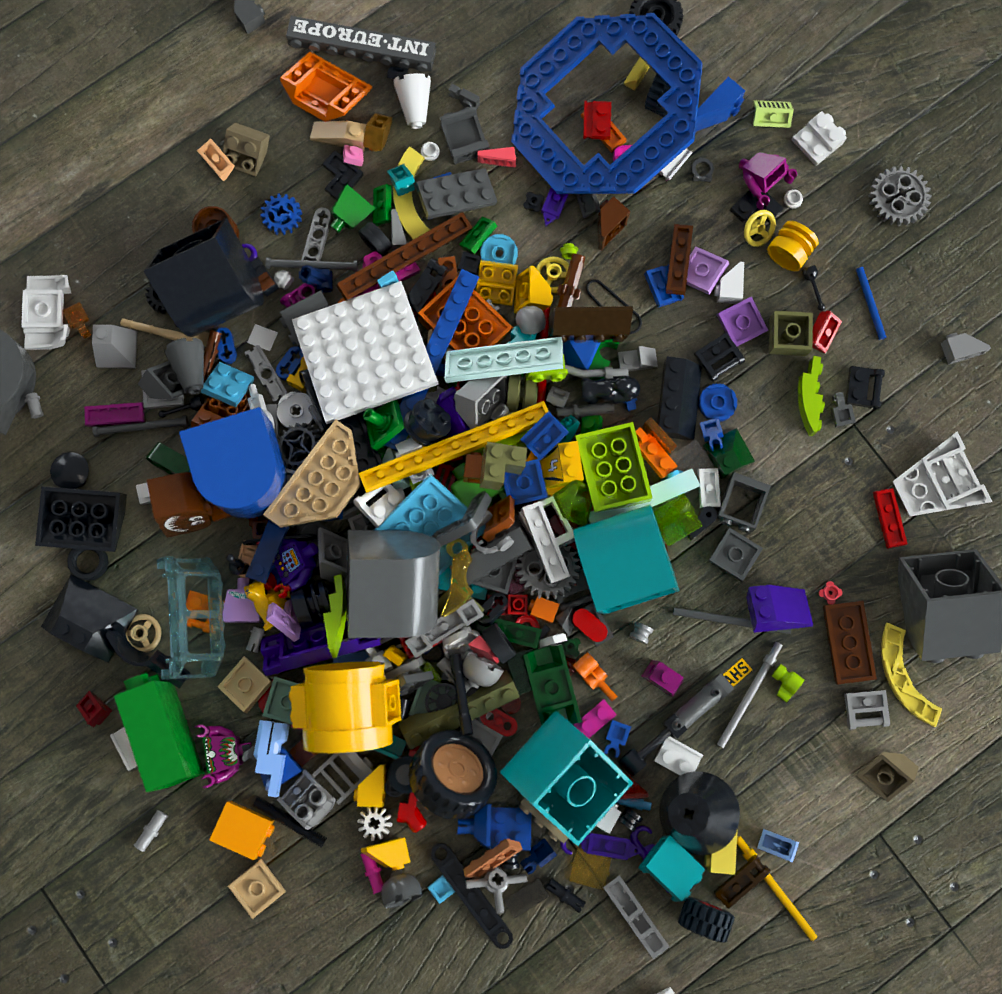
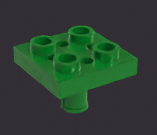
[363,400,405,450]

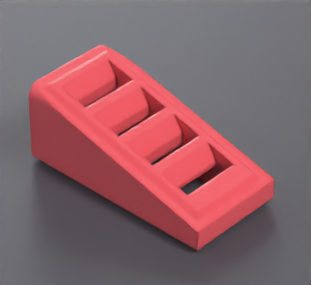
[477,147,516,167]

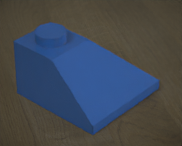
[563,340,601,370]

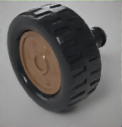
[408,730,497,820]

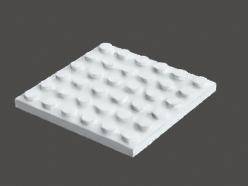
[292,281,439,424]

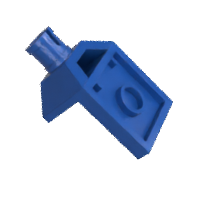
[458,804,532,851]

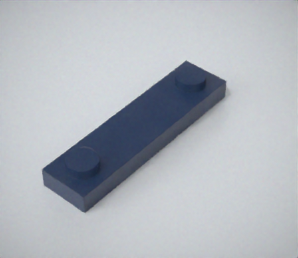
[245,520,289,584]

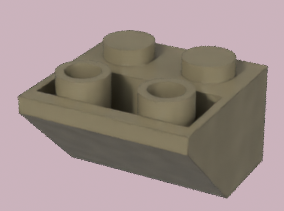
[223,123,270,176]

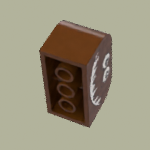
[147,472,213,538]

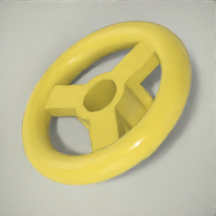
[744,210,776,247]
[536,257,569,293]

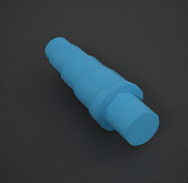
[616,797,652,811]

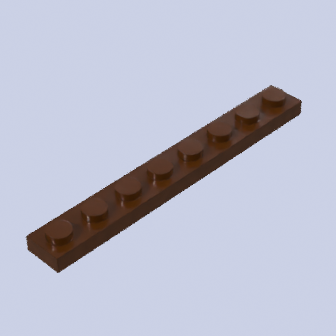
[336,212,472,301]

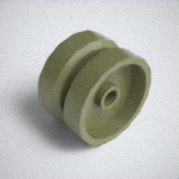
[507,374,538,412]

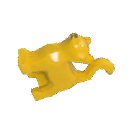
[243,581,287,631]

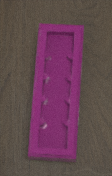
[84,402,145,427]

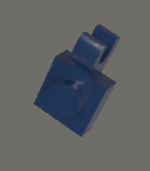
[520,838,557,875]

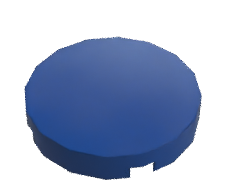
[698,383,737,422]

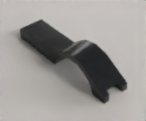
[105,621,191,689]

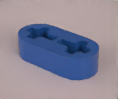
[216,327,237,364]
[276,346,303,381]

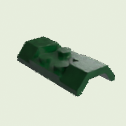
[523,644,582,726]

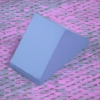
[757,829,799,862]

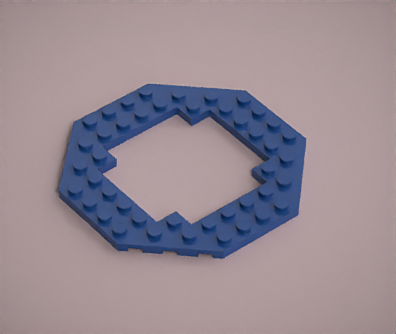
[511,13,703,194]

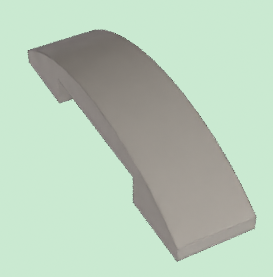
[405,598,484,658]

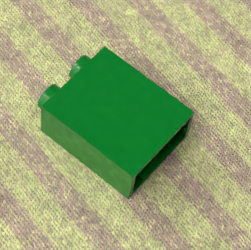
[114,673,205,792]

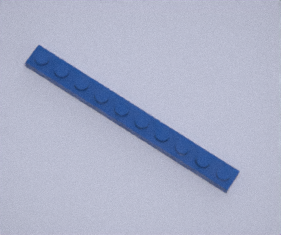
[383,269,479,452]

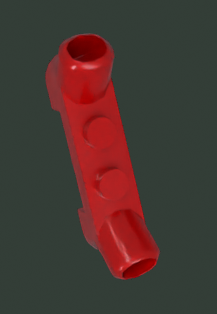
[397,745,427,833]

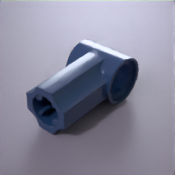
[299,265,333,293]

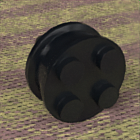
[404,399,451,447]

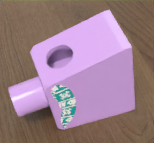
[221,578,263,623]

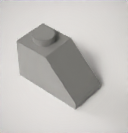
[941,333,991,365]

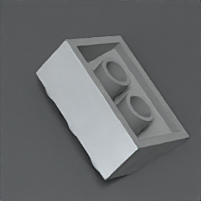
[454,376,507,429]

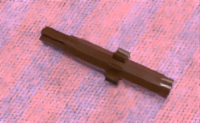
[557,254,585,307]

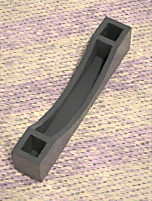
[234,0,266,35]

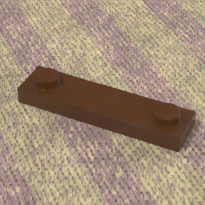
[666,224,693,295]

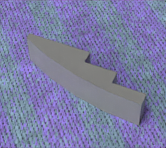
[603,875,670,960]

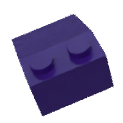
[746,585,813,633]

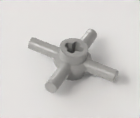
[465,867,527,914]

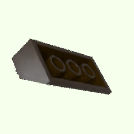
[548,306,633,343]

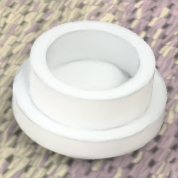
[421,142,439,161]
[784,190,803,208]

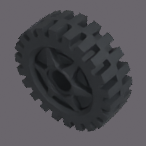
[629,0,683,36]

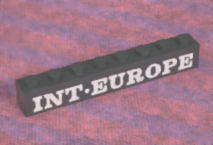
[286,16,436,72]

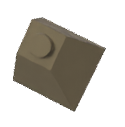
[856,752,919,802]

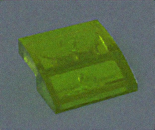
[654,493,703,546]

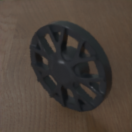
[425,683,457,713]

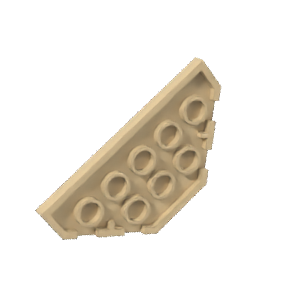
[263,419,361,528]

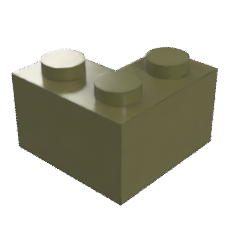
[479,442,527,490]

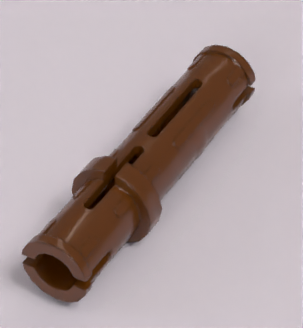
[204,330,222,383]

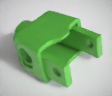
[451,462,507,508]

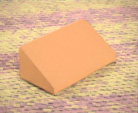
[197,139,235,181]

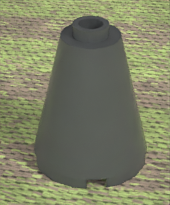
[164,338,204,395]

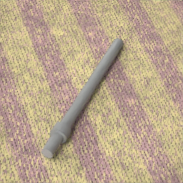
[717,642,783,749]

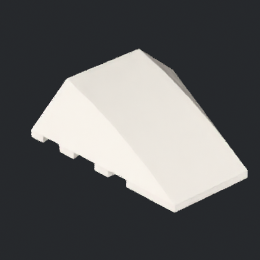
[893,432,992,517]

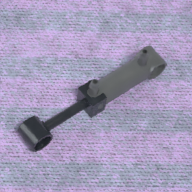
[619,673,734,777]

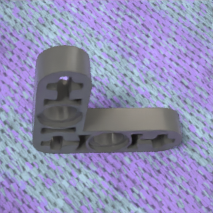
[431,491,492,547]

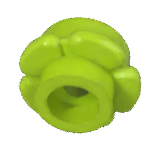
[560,243,578,259]

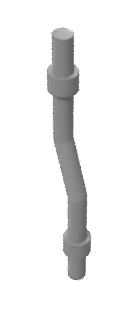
[565,365,628,378]

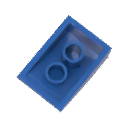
[695,76,746,132]

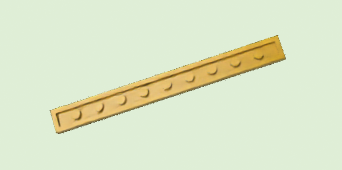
[359,401,549,493]

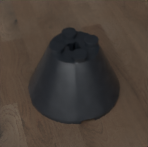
[659,771,740,855]

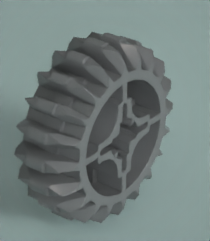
[278,423,322,471]

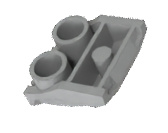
[277,769,336,830]

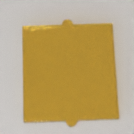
[569,847,612,891]

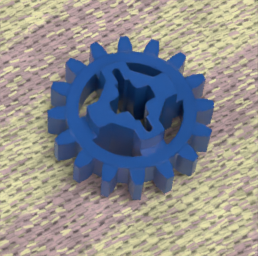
[260,193,302,235]

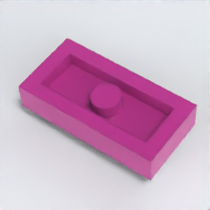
[573,699,617,738]

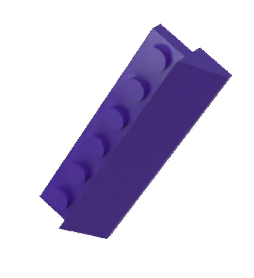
[261,615,381,676]

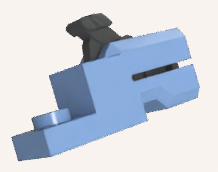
[242,720,290,797]

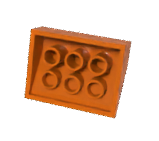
[418,275,513,350]

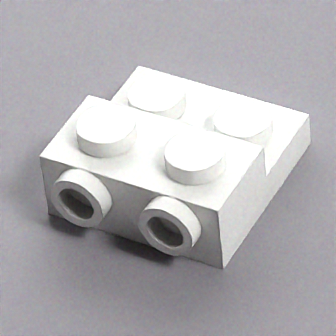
[791,111,847,166]

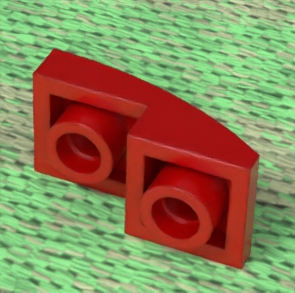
[486,594,528,615]

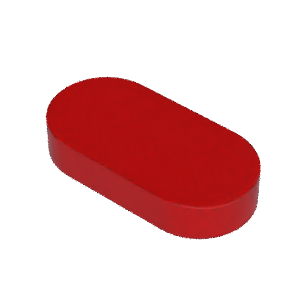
[572,609,608,642]

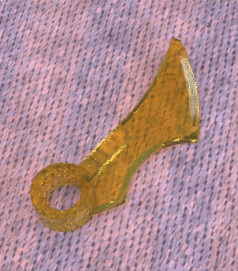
[441,538,474,617]

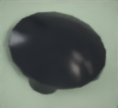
[50,452,89,489]

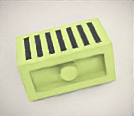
[753,100,794,128]

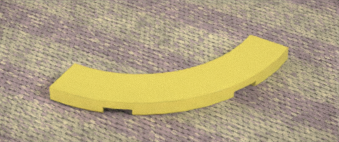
[393,146,430,240]
[881,623,942,727]

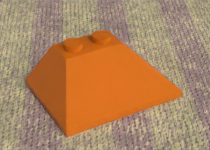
[280,52,372,122]

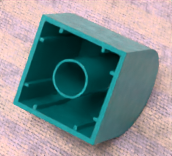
[573,504,680,615]
[500,711,633,846]

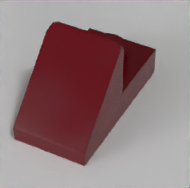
[76,690,112,728]

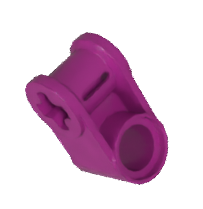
[280,283,317,308]

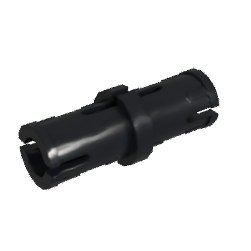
[545,877,586,913]

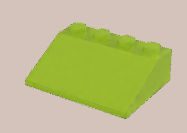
[575,422,653,512]

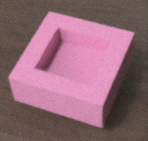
[343,145,364,166]

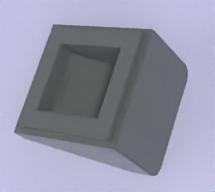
[555,606,575,636]

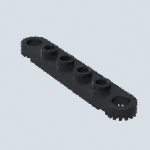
[431,843,513,949]

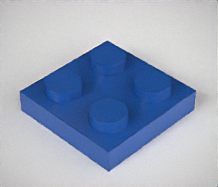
[504,459,548,505]

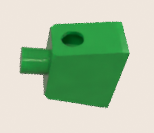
[330,185,375,233]

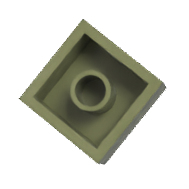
[769,311,813,356]

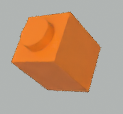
[528,596,559,624]

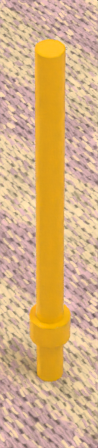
[737,836,818,941]

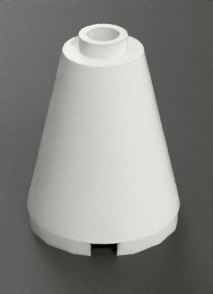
[394,73,431,129]

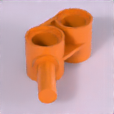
[572,652,618,701]

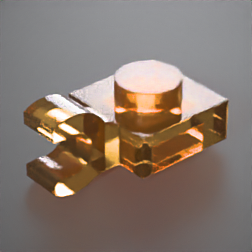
[62,302,91,339]

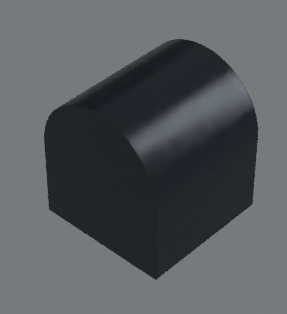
[144,218,264,337]

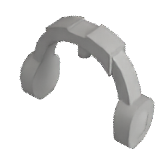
[470,510,514,554]

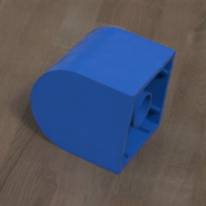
[179,407,287,519]

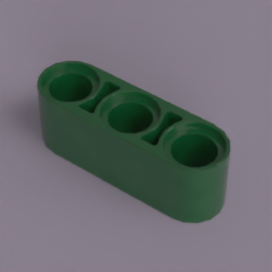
[146,442,191,475]

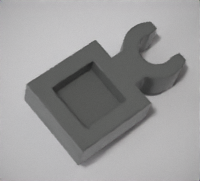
[448,84,480,110]

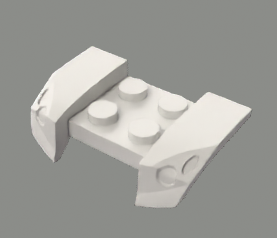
[21,275,71,350]

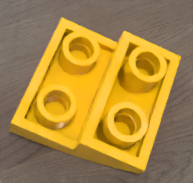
[476,260,518,306]

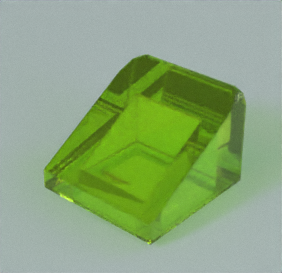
[423,661,442,683]

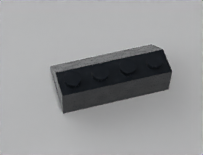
[656,356,702,441]

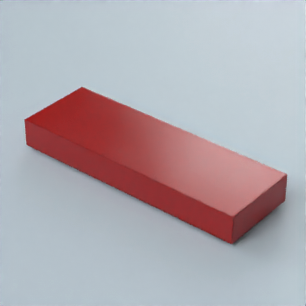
[873,488,907,549]

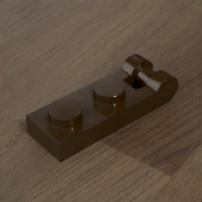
[714,855,771,909]

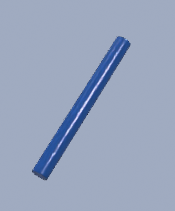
[856,267,886,340]

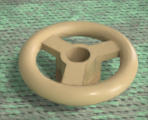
[125,614,162,652]

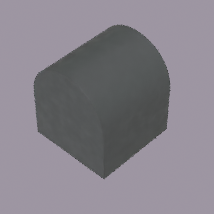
[346,530,440,638]

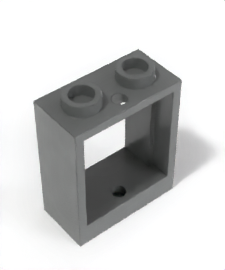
[717,472,771,533]

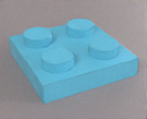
[201,362,254,407]

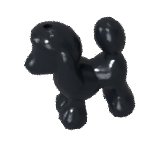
[581,376,640,404]

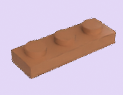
[463,839,522,879]

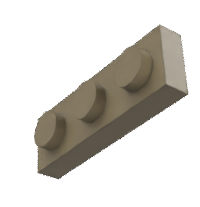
[516,794,569,843]

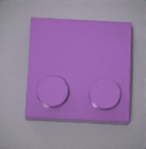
[716,297,768,347]

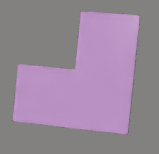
[266,600,301,642]

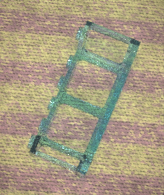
[157,556,226,680]

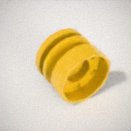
[767,220,819,272]

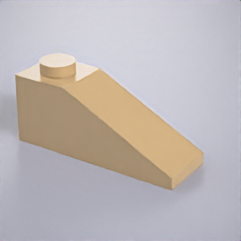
[310,121,366,151]

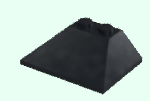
[41,574,138,663]

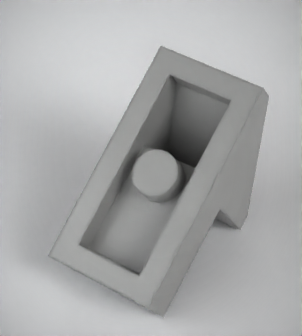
[617,346,658,371]

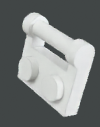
[353,484,404,528]

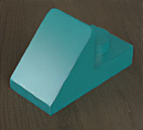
[387,164,415,196]

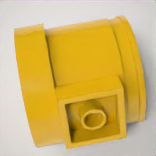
[289,661,401,753]

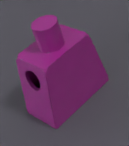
[641,660,684,698]

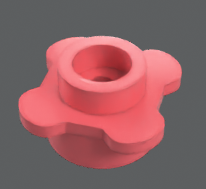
[819,581,843,605]

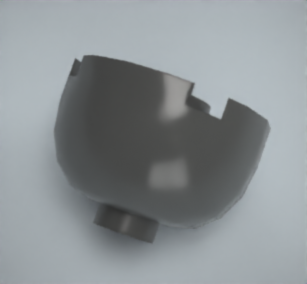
[381,871,423,909]

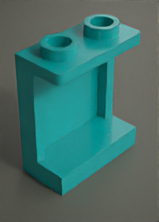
[638,835,705,902]

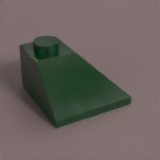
[703,428,755,479]

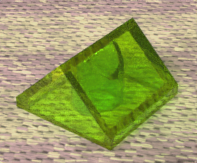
[553,480,592,527]

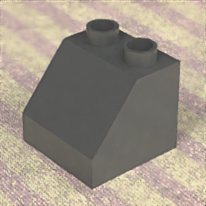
[897,549,1002,663]

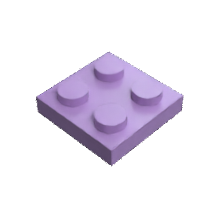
[686,247,729,295]

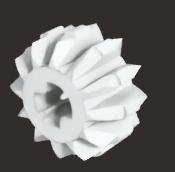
[357,807,392,841]

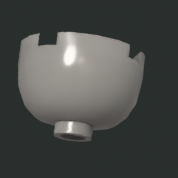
[463,651,504,689]

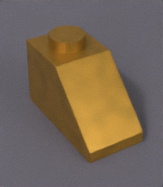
[363,113,393,151]

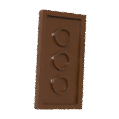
[823,601,877,685]

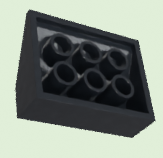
[35,487,127,552]

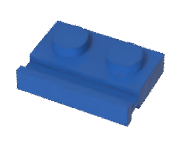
[644,264,684,308]
[520,411,569,460]

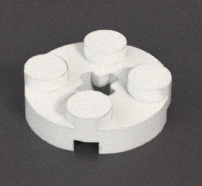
[277,392,314,429]
[442,626,480,659]

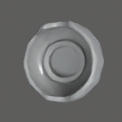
[515,305,546,335]

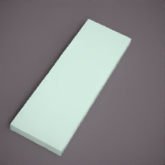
[444,337,563,383]

